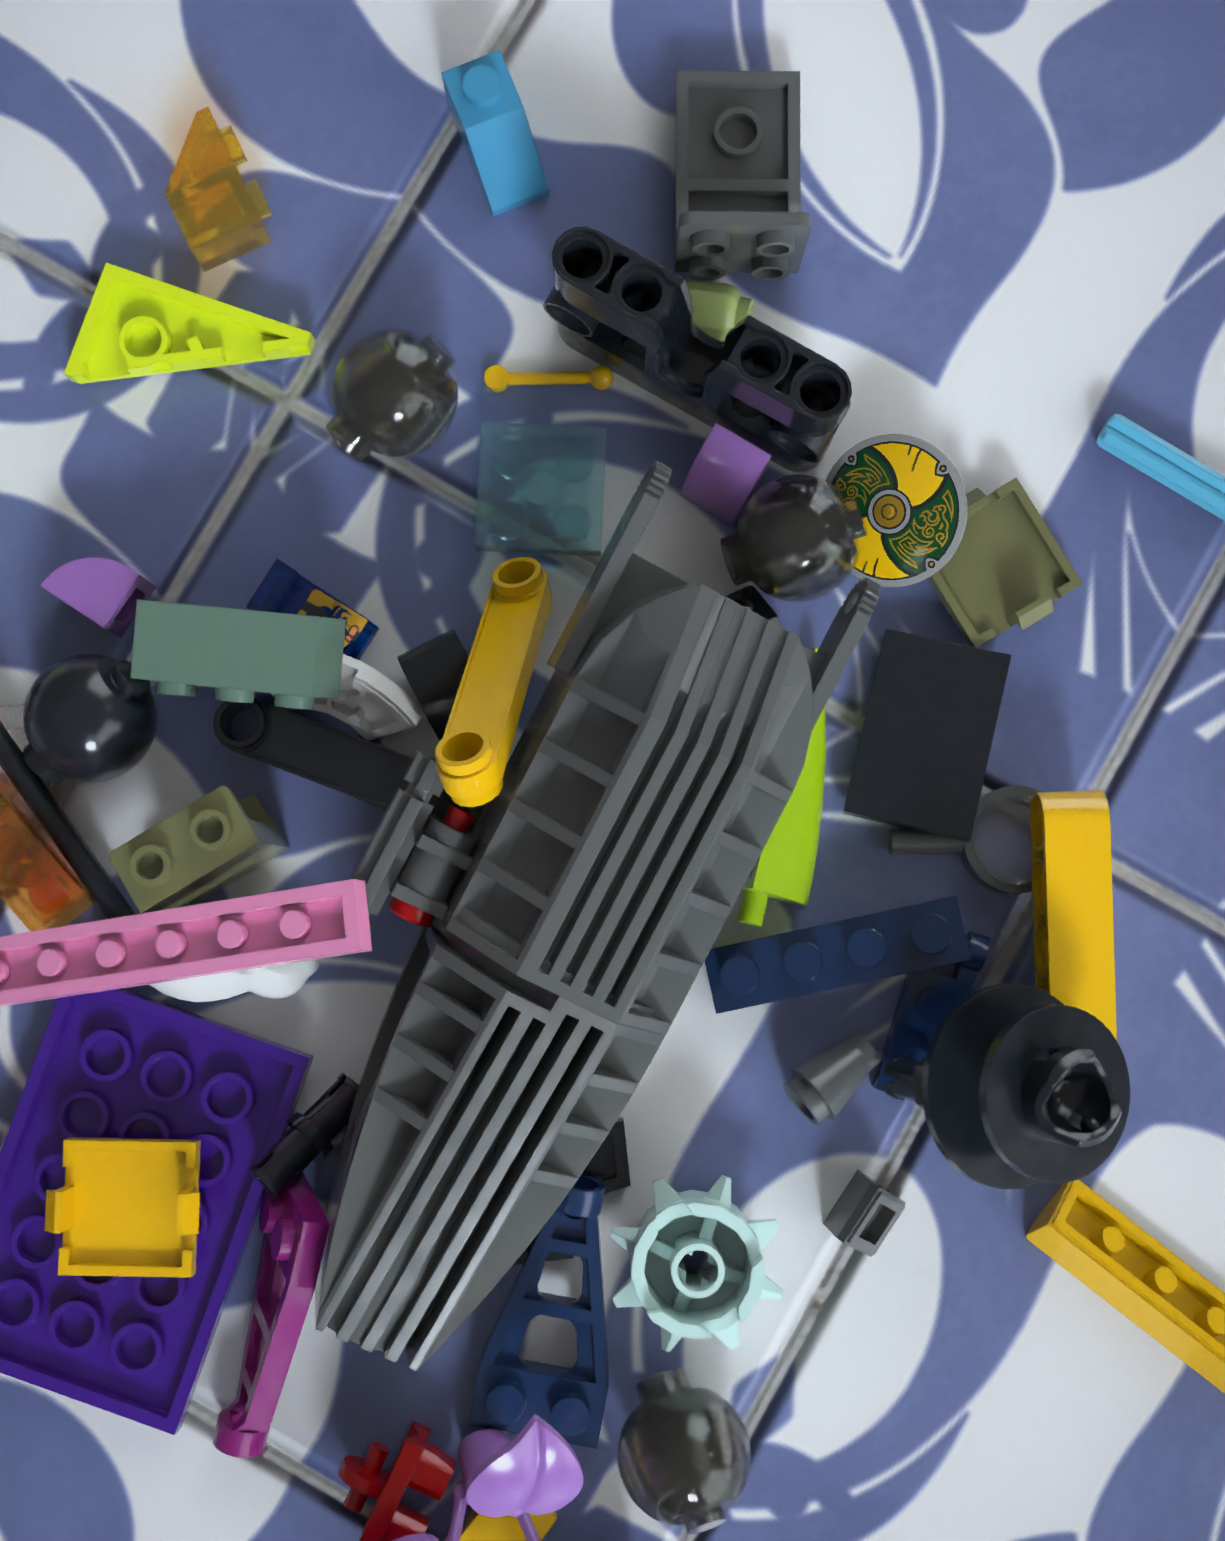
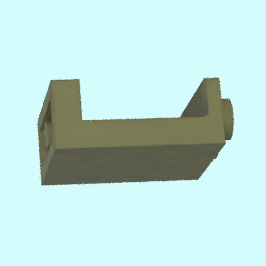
[109,786,290,913]

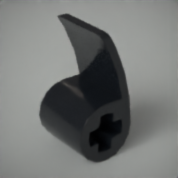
[397,628,468,741]

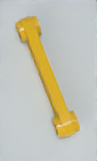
[435,557,552,807]

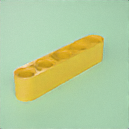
[1030,790,1117,1040]

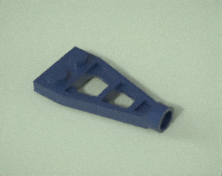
[468,1175,609,1449]

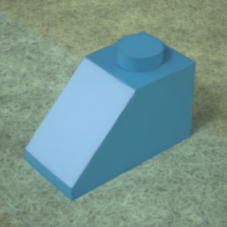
[441,50,550,217]

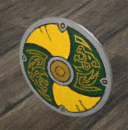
[819,434,968,587]

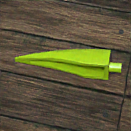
[736,647,826,927]

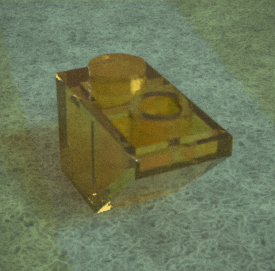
[165,107,273,272]

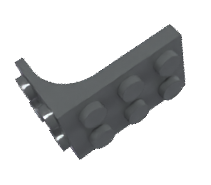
[675,70,811,280]

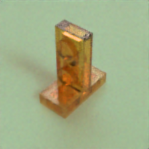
[0,772,95,931]

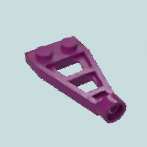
[213,1173,330,1458]

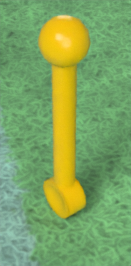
[484,365,614,393]

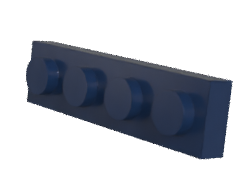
[705,895,972,1014]

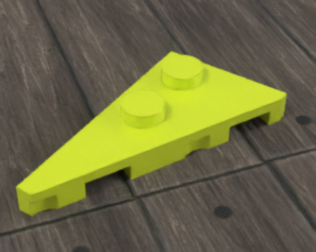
[64,263,316,384]

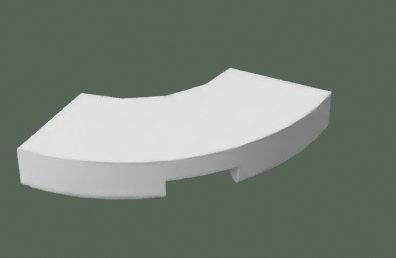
[271,654,424,741]

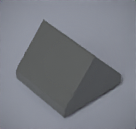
[823,1170,906,1257]

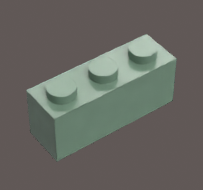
[130,599,346,710]

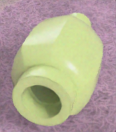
[685,280,753,342]

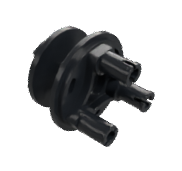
[883,984,1130,1189]

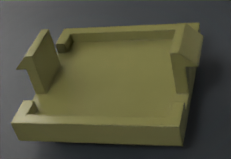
[927,477,1083,647]

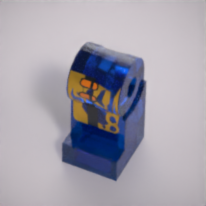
[246,558,380,660]

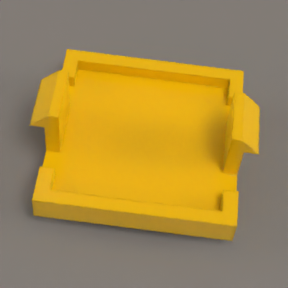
[44,1138,201,1278]

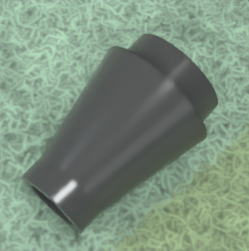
[783,1032,881,1125]

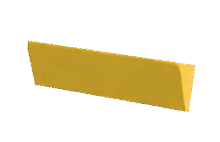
[1026,1179,1225,1394]

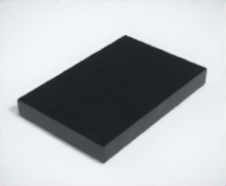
[843,629,1011,842]

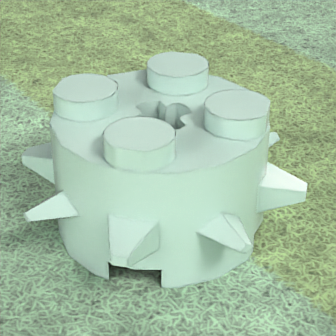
[609,1175,783,1352]

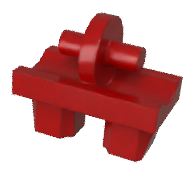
[338,1421,456,1541]

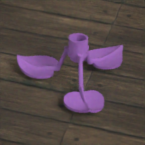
[393,1414,584,1541]

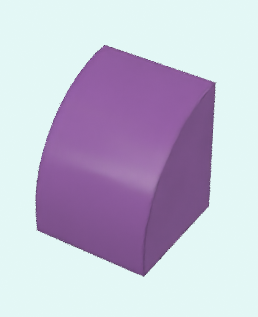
[680,423,771,526]
[40,557,157,638]

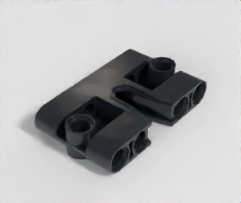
[543,226,852,472]

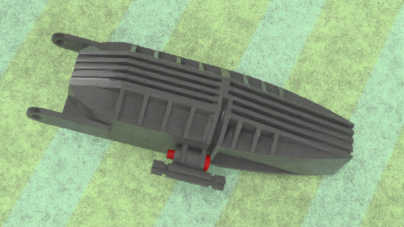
[315,461,881,1371]

